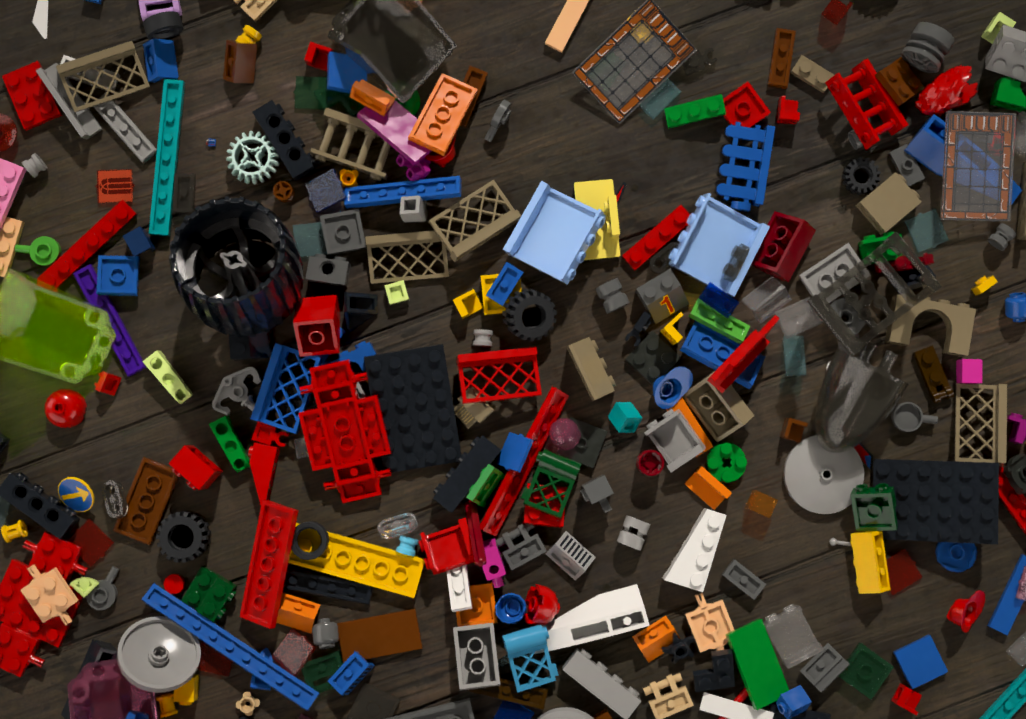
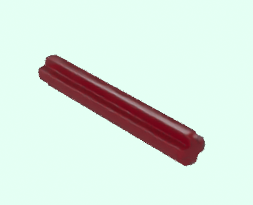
[465,500,487,567]

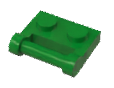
[466,464,506,508]

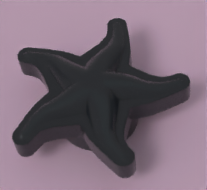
[661,633,695,664]

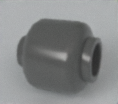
[312,618,339,649]

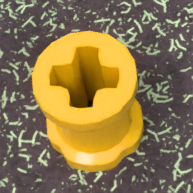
[1,520,28,543]
[156,693,178,718]

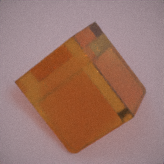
[745,490,778,518]

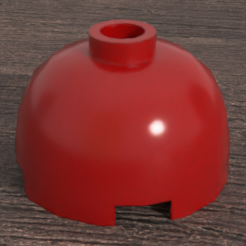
[44,389,87,428]
[524,584,560,625]

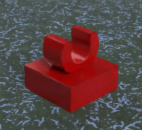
[94,371,122,396]

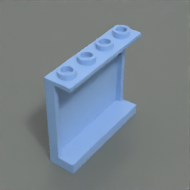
[503,181,606,285]
[668,193,770,297]

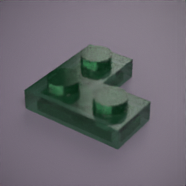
[314,85,366,117]

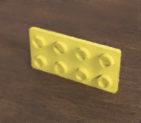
[574,179,620,260]

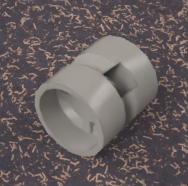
[617,515,651,551]

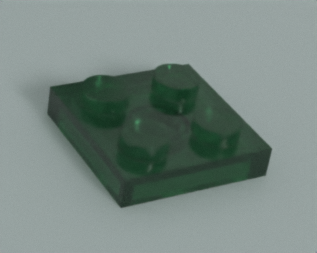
[839,642,894,700]

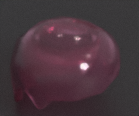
[549,418,581,450]

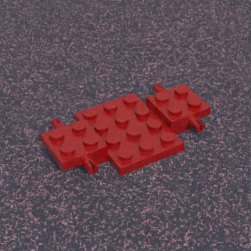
[298,359,392,503]
[0,531,88,677]

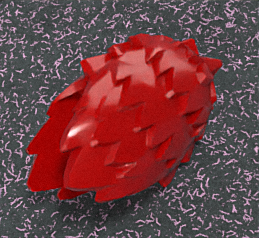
[915,65,978,117]

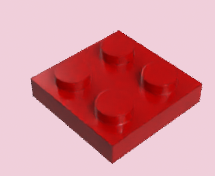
[723,81,771,128]
[523,483,567,528]

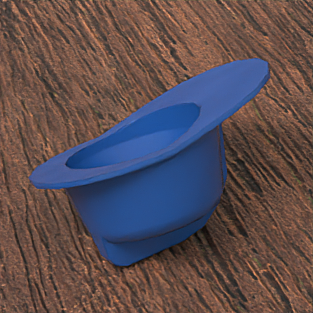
[652,367,693,409]

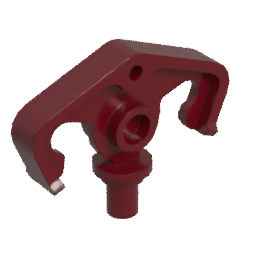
[875,252,934,273]

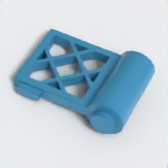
[502,624,558,692]

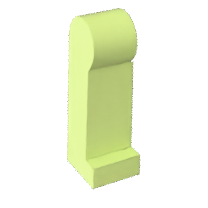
[142,350,193,404]

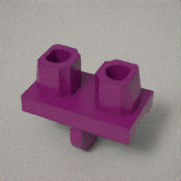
[396,154,431,181]

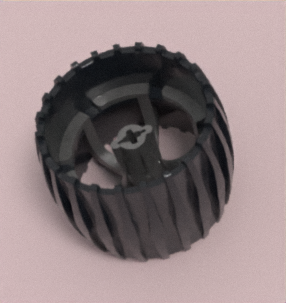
[169,196,304,338]

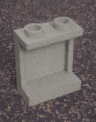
[644,409,706,472]

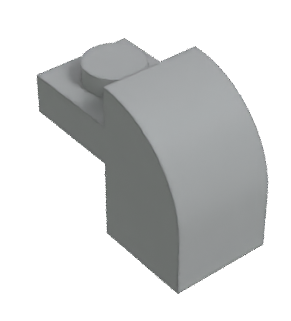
[400,196,428,223]

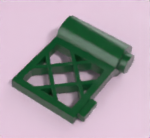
[521,449,581,518]

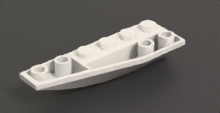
[534,584,650,654]

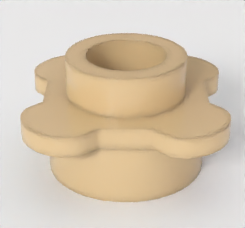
[236,691,260,716]

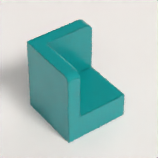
[608,402,642,433]

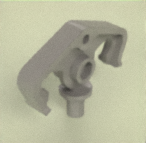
[212,367,263,416]

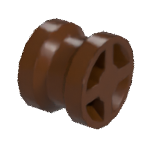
[273,181,295,203]

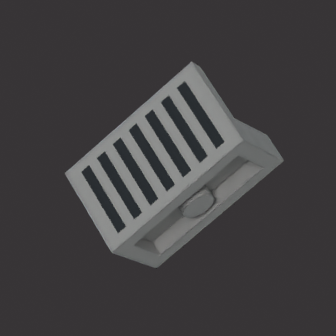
[546,531,596,580]

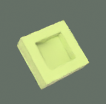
[384,280,409,305]

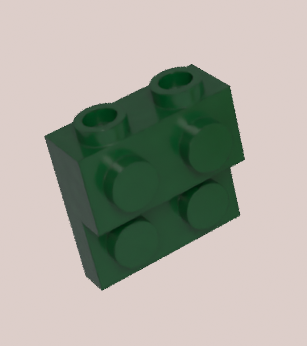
[850,483,898,531]
[181,565,237,622]

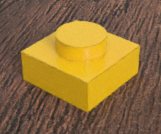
[971,276,998,295]

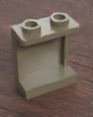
[855,172,921,235]

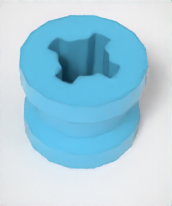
[396,535,419,556]

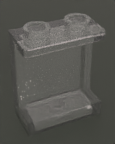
[763,604,824,669]

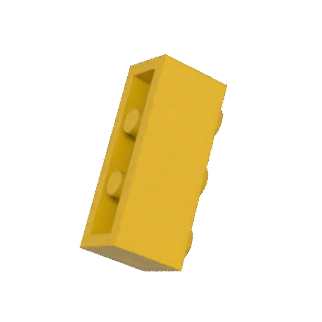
[850,531,891,594]

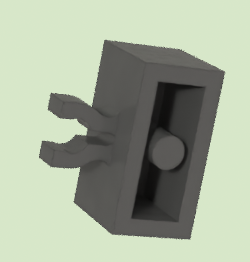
[580,474,614,513]

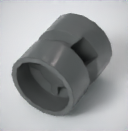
[595,278,630,314]

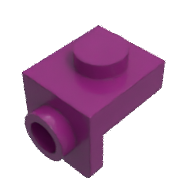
[1007,413,1026,444]

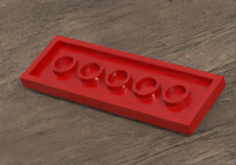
[240,500,299,629]

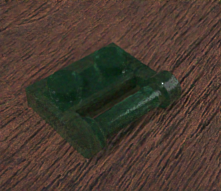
[300,650,343,693]

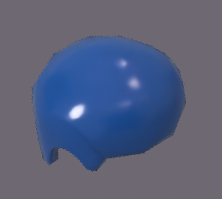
[495,593,527,624]

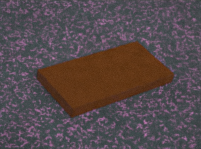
[113,457,179,546]
[337,608,423,663]

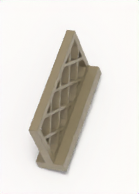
[56,41,150,113]
[429,180,521,262]
[365,230,449,284]
[954,383,1007,466]

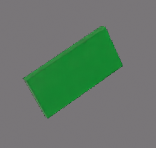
[725,619,789,710]

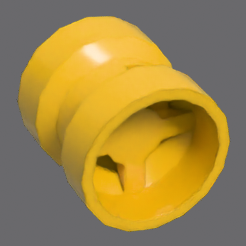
[235,25,262,44]

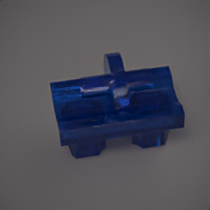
[699,282,739,318]

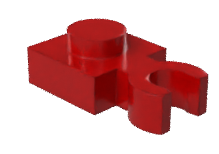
[252,421,290,447]

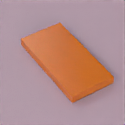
[408,73,478,156]

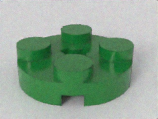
[706,443,747,483]

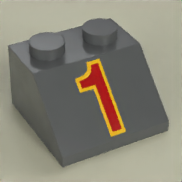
[635,268,689,324]

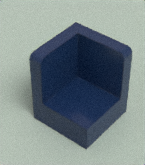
[123,227,156,256]

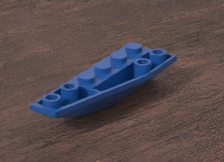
[904,114,1022,206]

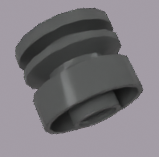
[901,22,955,73]

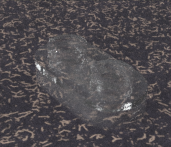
[377,513,418,539]

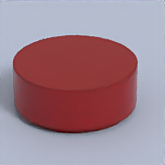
[164,574,185,594]

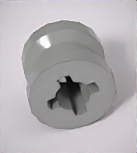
[22,153,47,178]
[473,329,493,347]

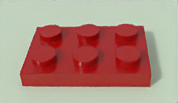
[2,61,62,131]

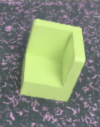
[981,12,1016,44]

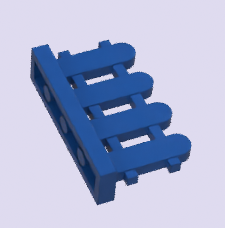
[716,122,775,207]

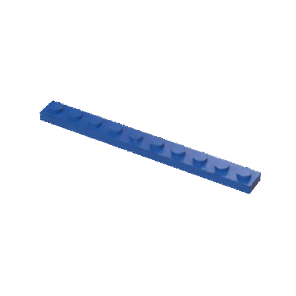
[141,583,319,711]

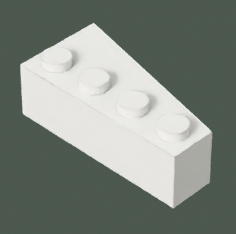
[662,508,726,592]

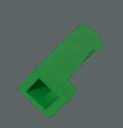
[209,415,251,473]

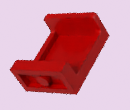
[419,517,474,575]

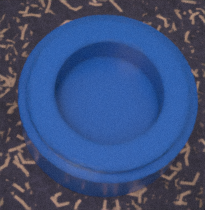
[731,201,751,212]

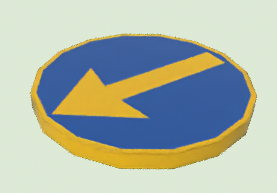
[58,477,95,512]

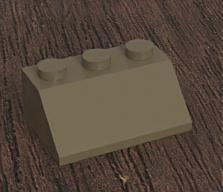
[567,337,616,402]
[682,371,754,442]

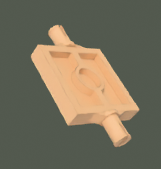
[21,564,78,626]
[685,592,734,653]

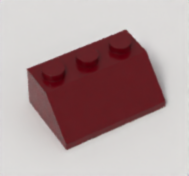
[751,211,816,282]

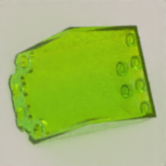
[0,268,116,384]

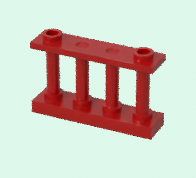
[825,58,908,149]

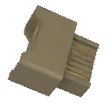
[454,384,497,429]

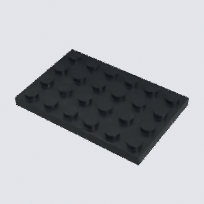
[364,344,462,473]
[873,459,999,545]

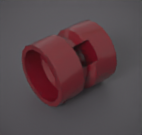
[636,450,664,476]

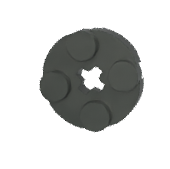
[1003,454,1026,495]

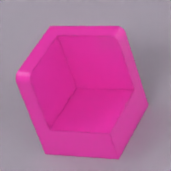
[956,359,982,384]

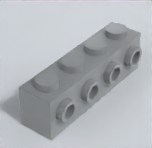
[562,648,641,719]

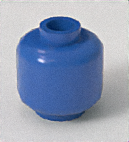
[1004,292,1026,322]

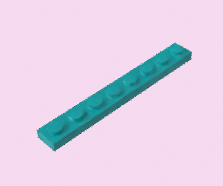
[149,79,185,236]

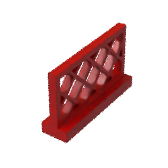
[707,315,780,394]
[456,347,542,404]

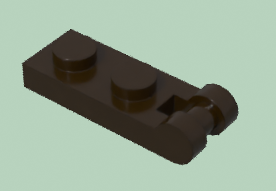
[913,345,954,404]

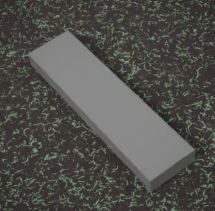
[94,93,157,164]

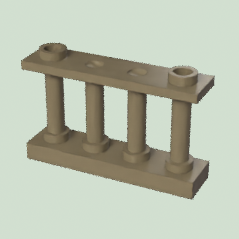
[310,108,391,181]

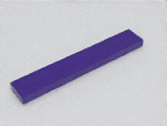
[73,264,147,377]

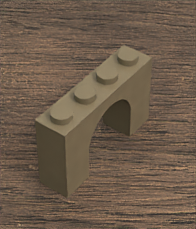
[885,292,976,357]

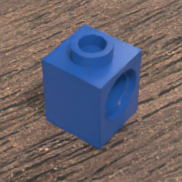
[776,685,812,719]

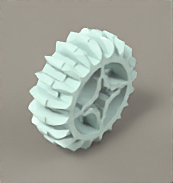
[226,131,280,184]

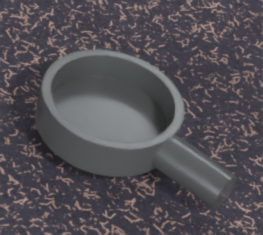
[484,99,512,142]
[891,402,938,432]
[86,566,120,610]

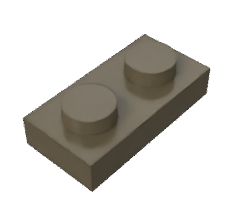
[790,55,834,93]

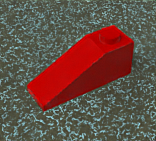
[248,443,280,505]

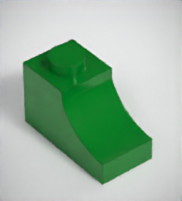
[990,76,1026,114]

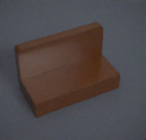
[223,40,257,83]

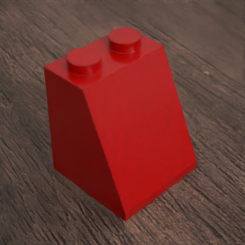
[293,295,340,357]

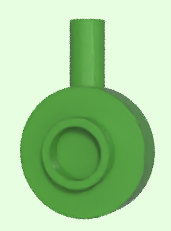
[15,236,61,266]

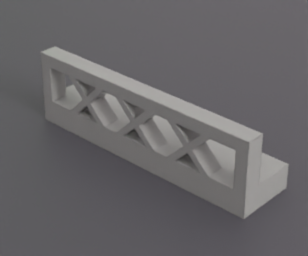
[36,63,103,140]

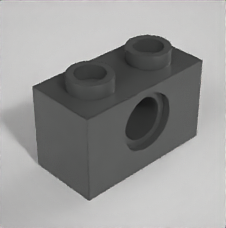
[306,254,351,287]

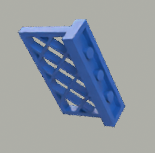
[250,343,323,434]

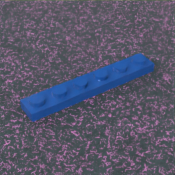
[344,176,462,209]

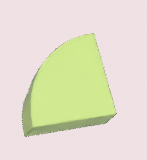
[69,577,99,598]

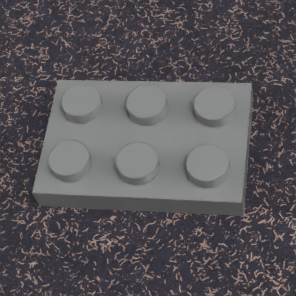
[798,243,870,308]

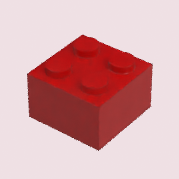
[168,445,223,490]

